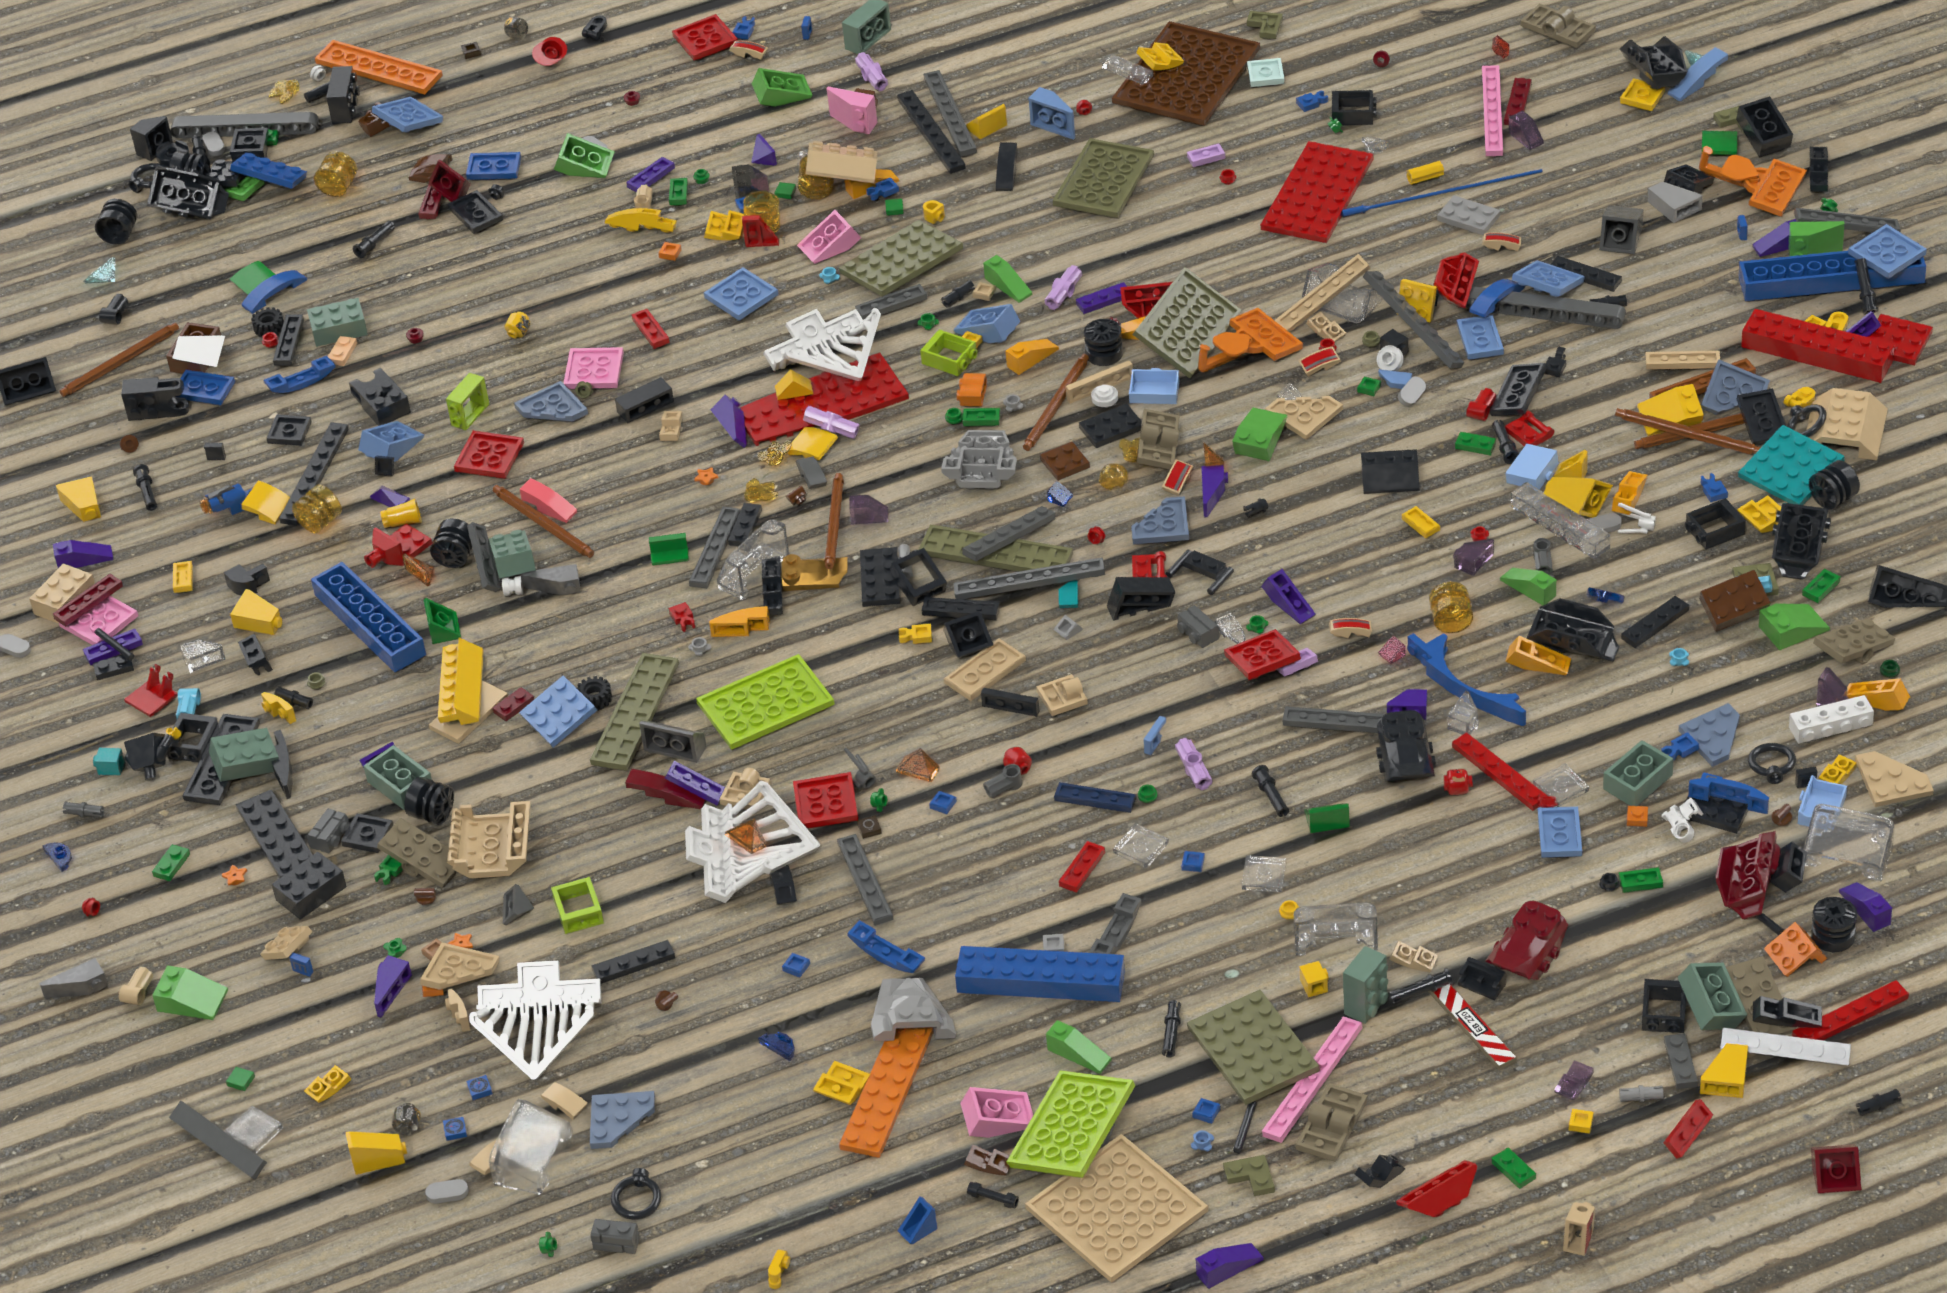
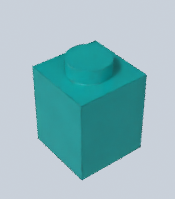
[93,747,125,775]

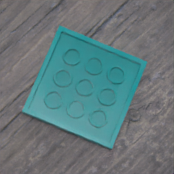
[1738,425,1845,505]

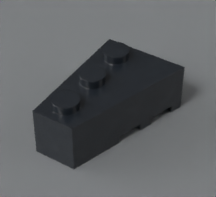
[1107,577,1175,621]

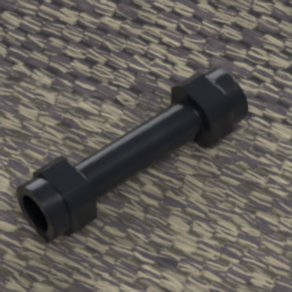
[967,1182,1019,1209]

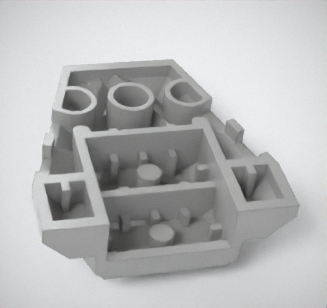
[941,430,1017,489]
[871,978,956,1041]

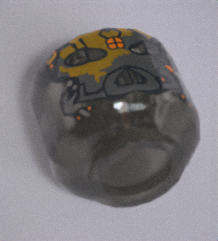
[504,17,528,39]
[392,1103,421,1136]

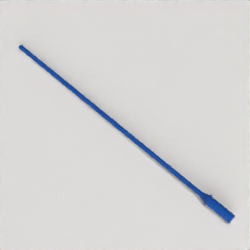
[1342,169,1543,217]

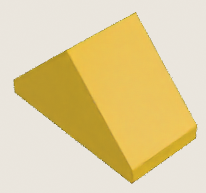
[775,369,813,400]
[1554,450,1588,478]

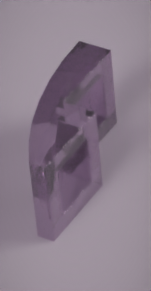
[1554,1060,1594,1100]

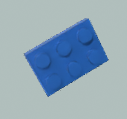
[466,152,521,180]
[175,370,235,405]

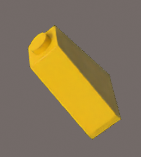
[56,476,101,522]
[230,589,282,635]
[1700,1043,1748,1098]
[346,1131,408,1175]

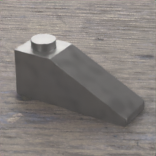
[521,564,581,595]
[39,958,108,999]

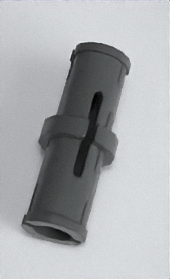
[63,801,104,818]

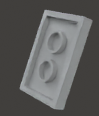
[1437,195,1500,235]

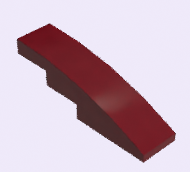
[625,768,706,809]

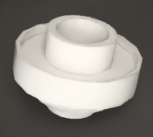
[1377,346,1403,371]
[1091,385,1118,407]

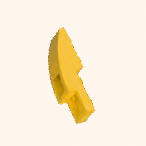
[605,208,677,233]

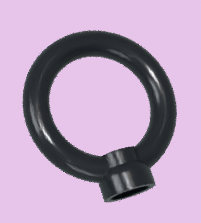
[129,163,166,193]
[1787,404,1827,437]
[1748,743,1796,784]
[611,1168,662,1220]

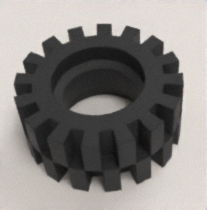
[251,307,284,337]
[576,676,612,711]

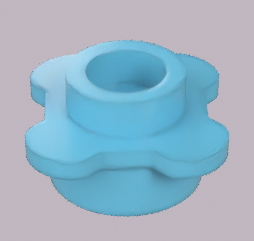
[819,267,840,284]
[1669,648,1689,666]

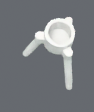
[1615,503,1656,534]

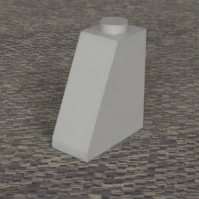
[1648,182,1702,223]

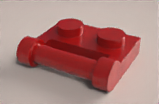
[1505,411,1555,447]
[1132,551,1167,577]

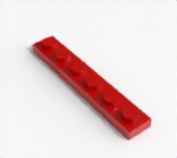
[1452,732,1547,811]
[1792,980,1909,1041]

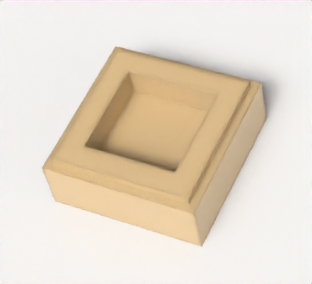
[973,282,996,301]

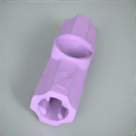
[855,52,888,92]
[1045,265,1082,310]
[803,406,860,439]
[1175,738,1212,790]

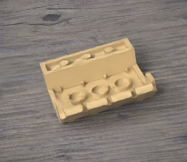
[806,141,877,183]
[1806,388,1888,460]
[447,801,531,878]

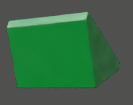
[424,598,461,644]
[1304,803,1350,833]

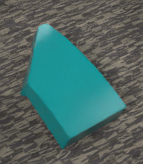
[1059,580,1078,608]

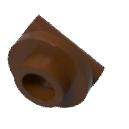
[119,435,139,453]
[786,486,807,506]
[1772,803,1792,826]
[414,888,436,905]
[655,990,678,1011]

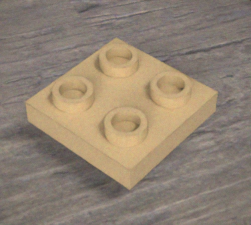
[1036,674,1088,716]
[719,767,771,810]
[260,926,312,960]

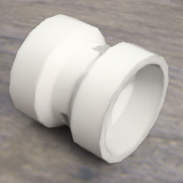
[502,576,523,596]

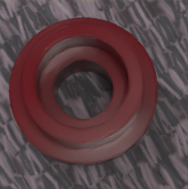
[1373,50,1390,67]
[623,91,640,106]
[406,328,424,344]

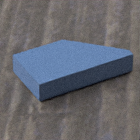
[1378,369,1412,389]
[1143,716,1166,755]

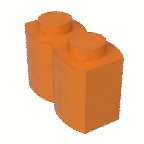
[957,373,987,406]

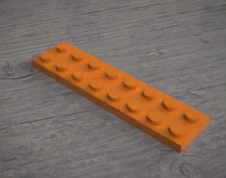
[315,40,443,94]
[839,1027,933,1158]

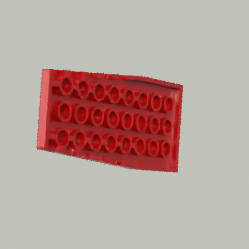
[740,352,909,446]

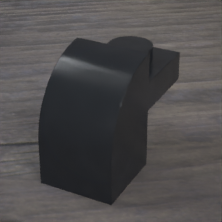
[224,564,270,596]

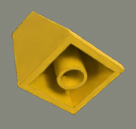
[1543,477,1613,518]

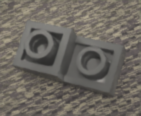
[795,456,827,489]

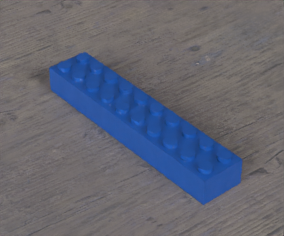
[1739,243,1926,301]

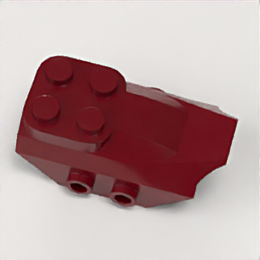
[1715,831,1780,920]
[1485,900,1568,980]

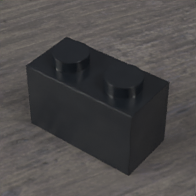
[1770,842,1807,893]

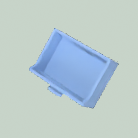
[1129,368,1179,404]
[1505,444,1559,493]
[1798,775,1847,832]

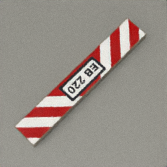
[1428,985,1517,1071]

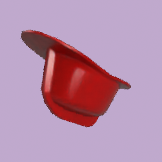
[532,37,567,66]

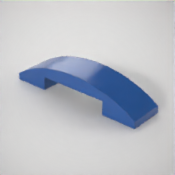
[242,270,307,314]
[1470,279,1525,318]
[264,355,335,393]
[1688,778,1769,814]
[847,920,925,973]

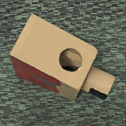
[1563,1202,1595,1256]

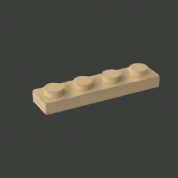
[1645,351,1720,370]
[1066,360,1133,404]

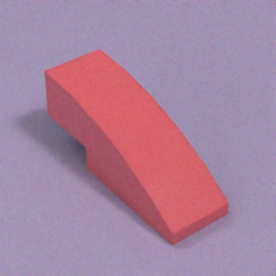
[520,478,577,523]

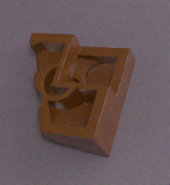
[358,102,391,137]

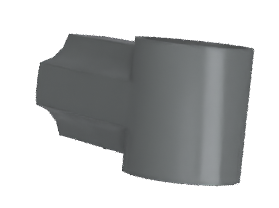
[1533,538,1553,575]
[983,764,1022,798]

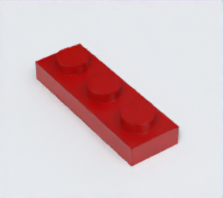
[631,309,670,349]
[1059,841,1105,893]
[1663,1099,1713,1159]

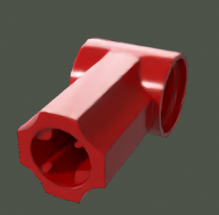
[1466,388,1496,421]

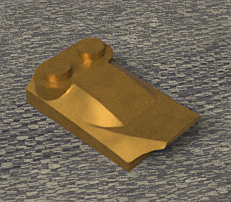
[782,554,848,591]

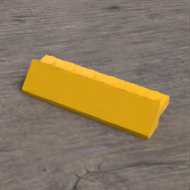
[438,638,484,725]

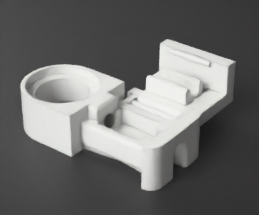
[1662,798,1703,843]

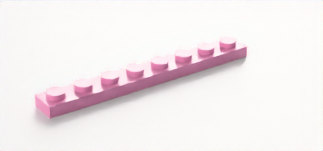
[1482,65,1503,157]
[1262,1016,1362,1143]

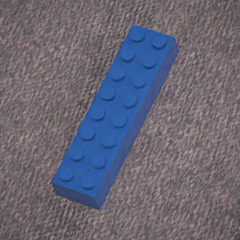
[311,562,426,672]
[955,946,1125,1002]

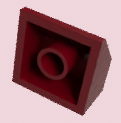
[428,159,471,202]
[1811,1144,1862,1193]

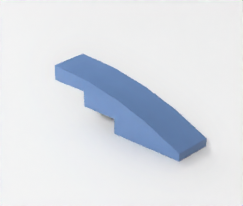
[1668,47,1728,101]

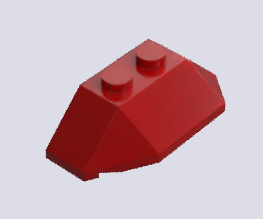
[1433,252,1479,308]
[1120,282,1173,319]
[1396,1160,1477,1217]

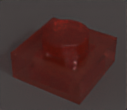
[1492,35,1510,59]

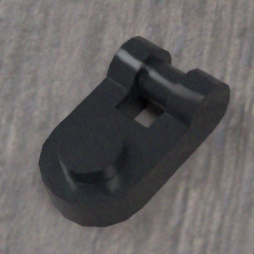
[582,16,607,40]

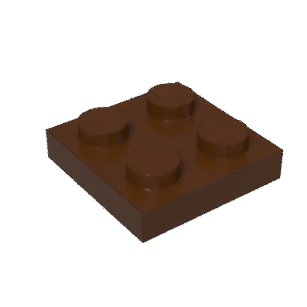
[1040,442,1090,481]

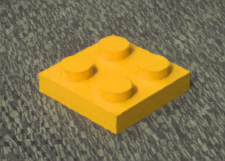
[1620,78,1665,111]

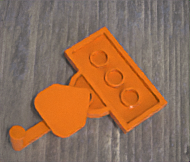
[1699,146,1807,217]
[1198,308,1303,372]

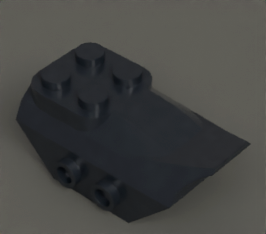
[1620,36,1688,89]
[147,166,229,219]
[1772,503,1831,580]
[1527,598,1619,662]
[1376,710,1436,781]

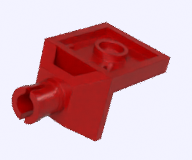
[364,523,432,568]

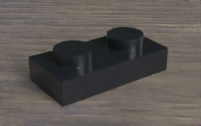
[93,655,134,681]

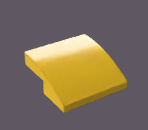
[1136,42,1184,70]
[704,210,746,240]
[786,427,838,460]
[241,480,290,525]
[1737,495,1781,533]
[813,1061,870,1105]

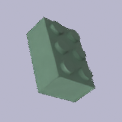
[842,0,891,54]
[307,298,368,347]
[489,530,536,579]
[209,728,279,782]
[1603,740,1673,806]
[364,745,432,810]
[1343,946,1389,1024]
[1678,962,1747,1030]

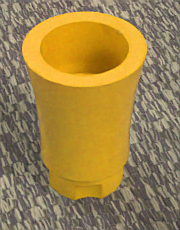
[380,498,422,528]

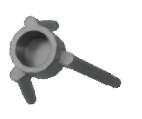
[839,748,876,789]

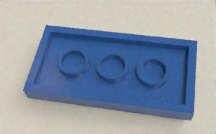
[230,153,307,189]

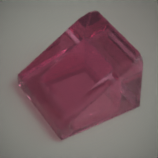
[1378,636,1406,664]

